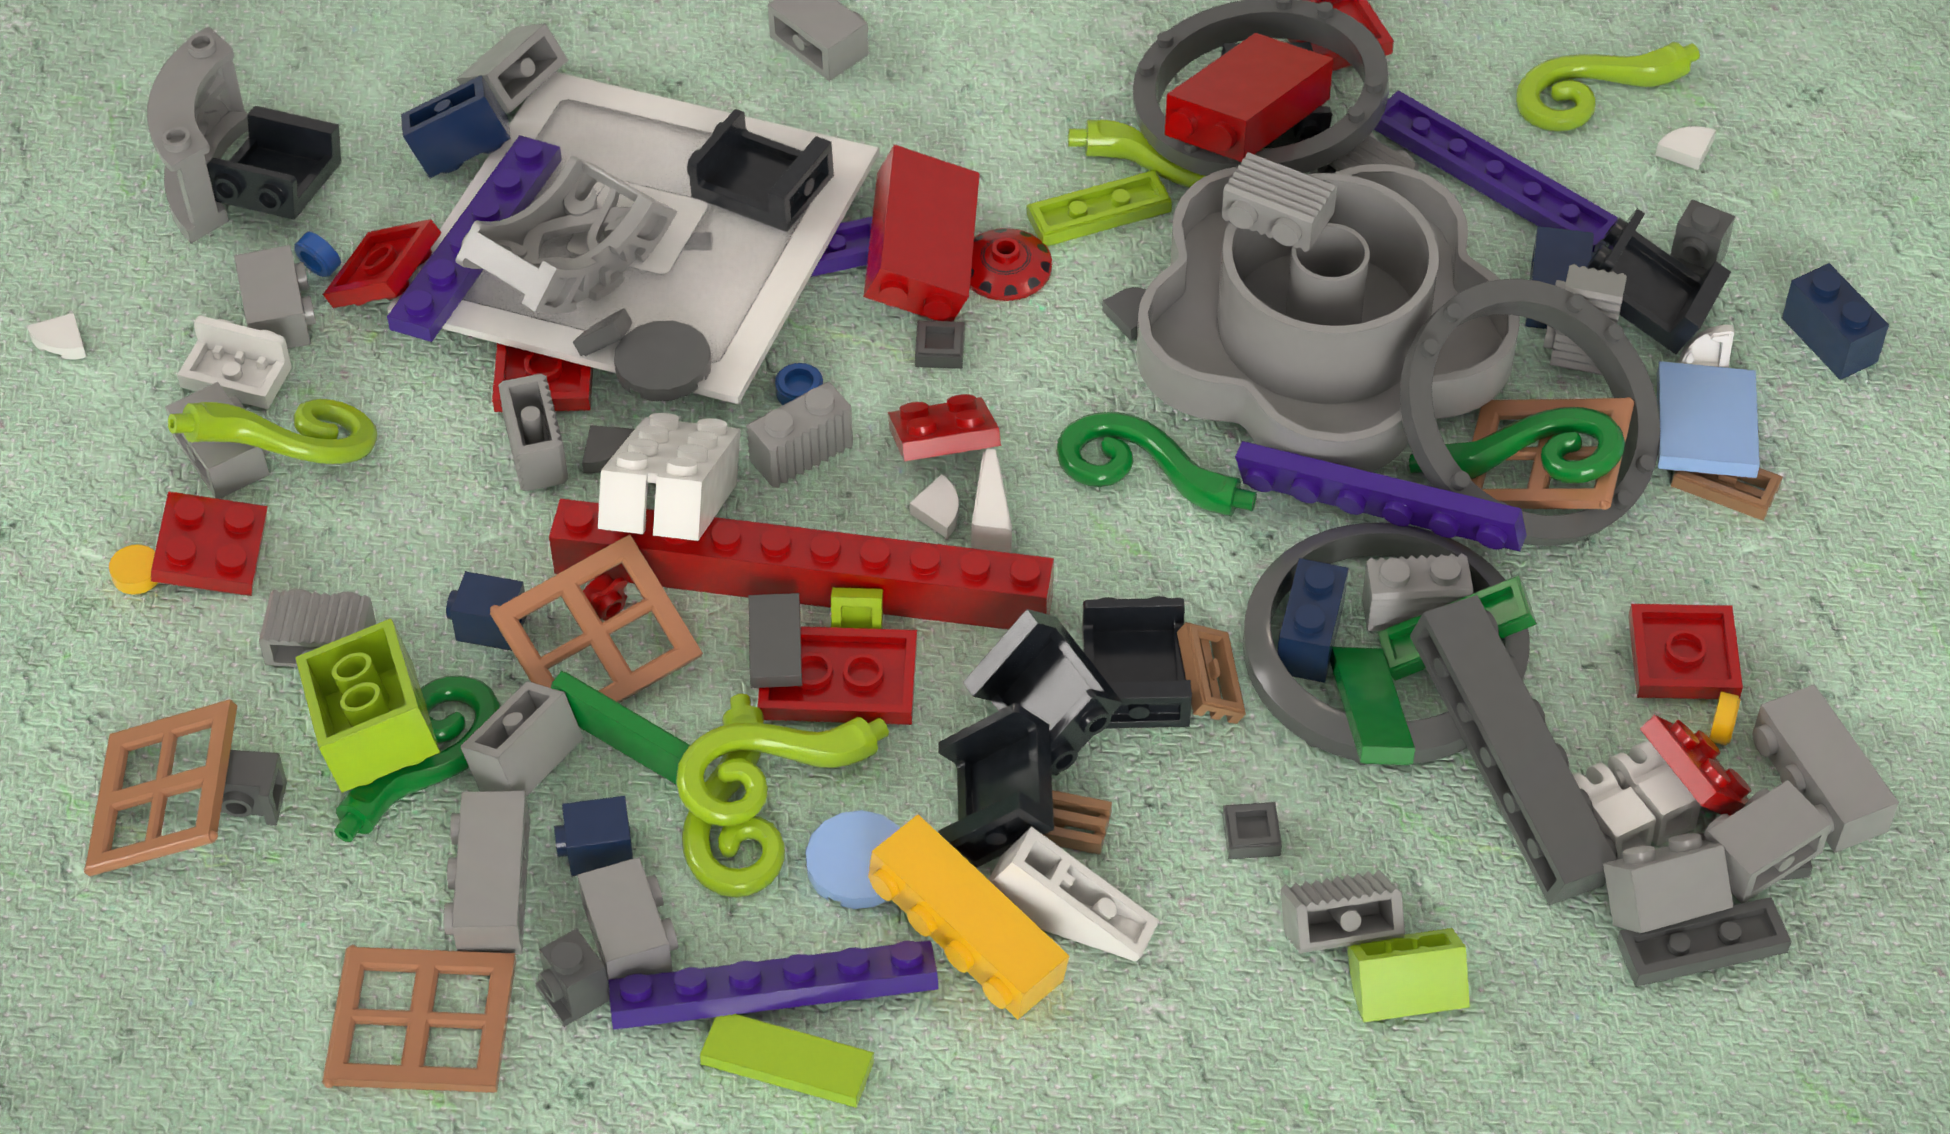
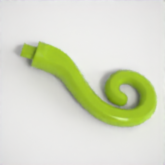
[1516,42,1700,132]
[1068,120,1264,188]
[168,399,377,464]
[682,694,785,898]
[676,717,889,826]

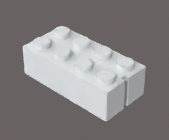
[598,413,741,541]

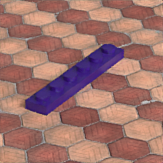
[1374,90,1618,252]
[387,135,562,342]
[1235,441,1527,552]
[608,940,939,1030]

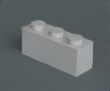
[1752,684,1899,853]
[444,791,530,954]

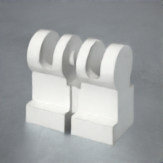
[1573,741,1701,860]

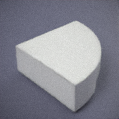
[1655,126,1716,170]
[27,313,86,360]
[1678,325,1734,368]
[910,474,959,538]

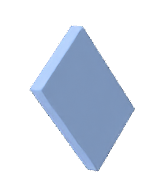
[1657,361,1760,478]

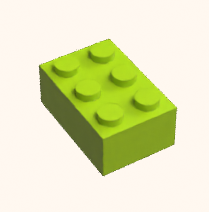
[295,618,440,793]

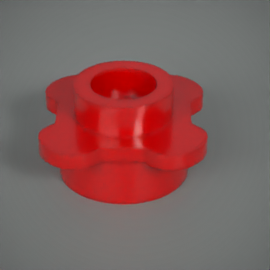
[583,574,628,621]

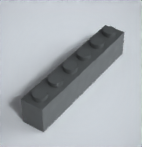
[1410,595,1618,906]

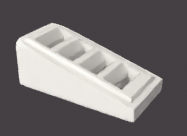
[971,448,1012,553]

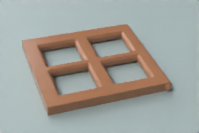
[1471,397,1634,510]
[490,534,703,703]
[84,699,237,876]
[322,945,516,1093]

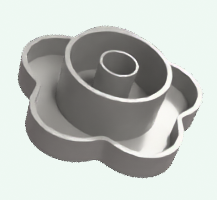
[1136,164,1520,472]

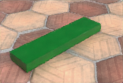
[1330,646,1415,765]

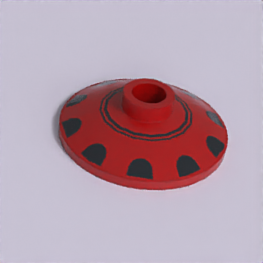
[970,228,1052,301]

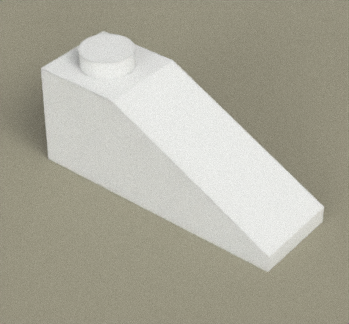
[988,826,1159,962]

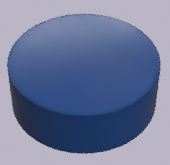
[294,232,341,277]
[775,363,823,405]

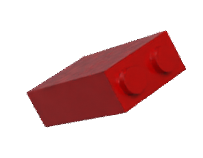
[1164,33,1333,162]
[864,144,980,322]

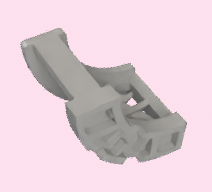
[147,27,248,243]
[455,156,677,314]

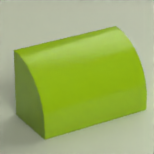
[1347,928,1470,1022]

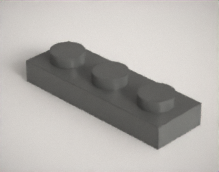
[1617,897,1792,987]

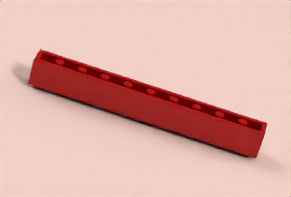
[549,498,1054,630]

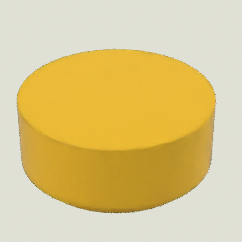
[109,544,158,594]
[1709,691,1741,746]

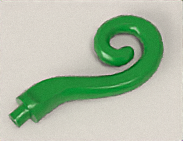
[1409,407,1625,483]
[1056,412,1257,517]
[334,675,501,842]

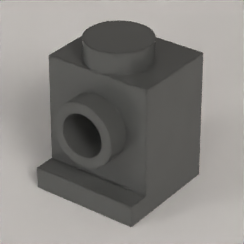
[1670,199,1735,277]
[201,750,287,826]
[535,928,610,1027]

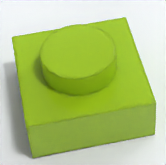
[831,587,883,629]

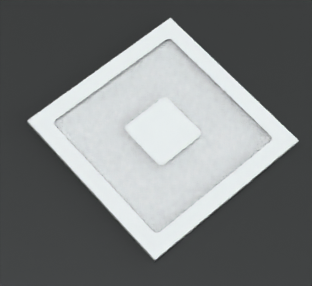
[387,72,879,405]

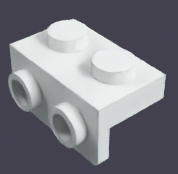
[177,315,292,409]

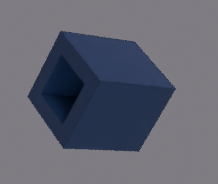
[446,571,527,651]
[554,796,633,877]

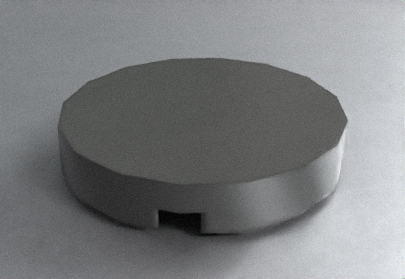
[614,320,711,401]

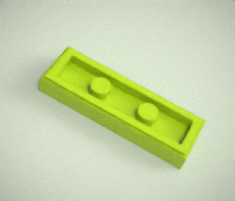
[1027,170,1172,246]
[700,1014,874,1108]

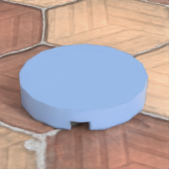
[805,810,900,909]

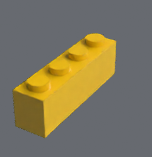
[868,814,1069,1020]

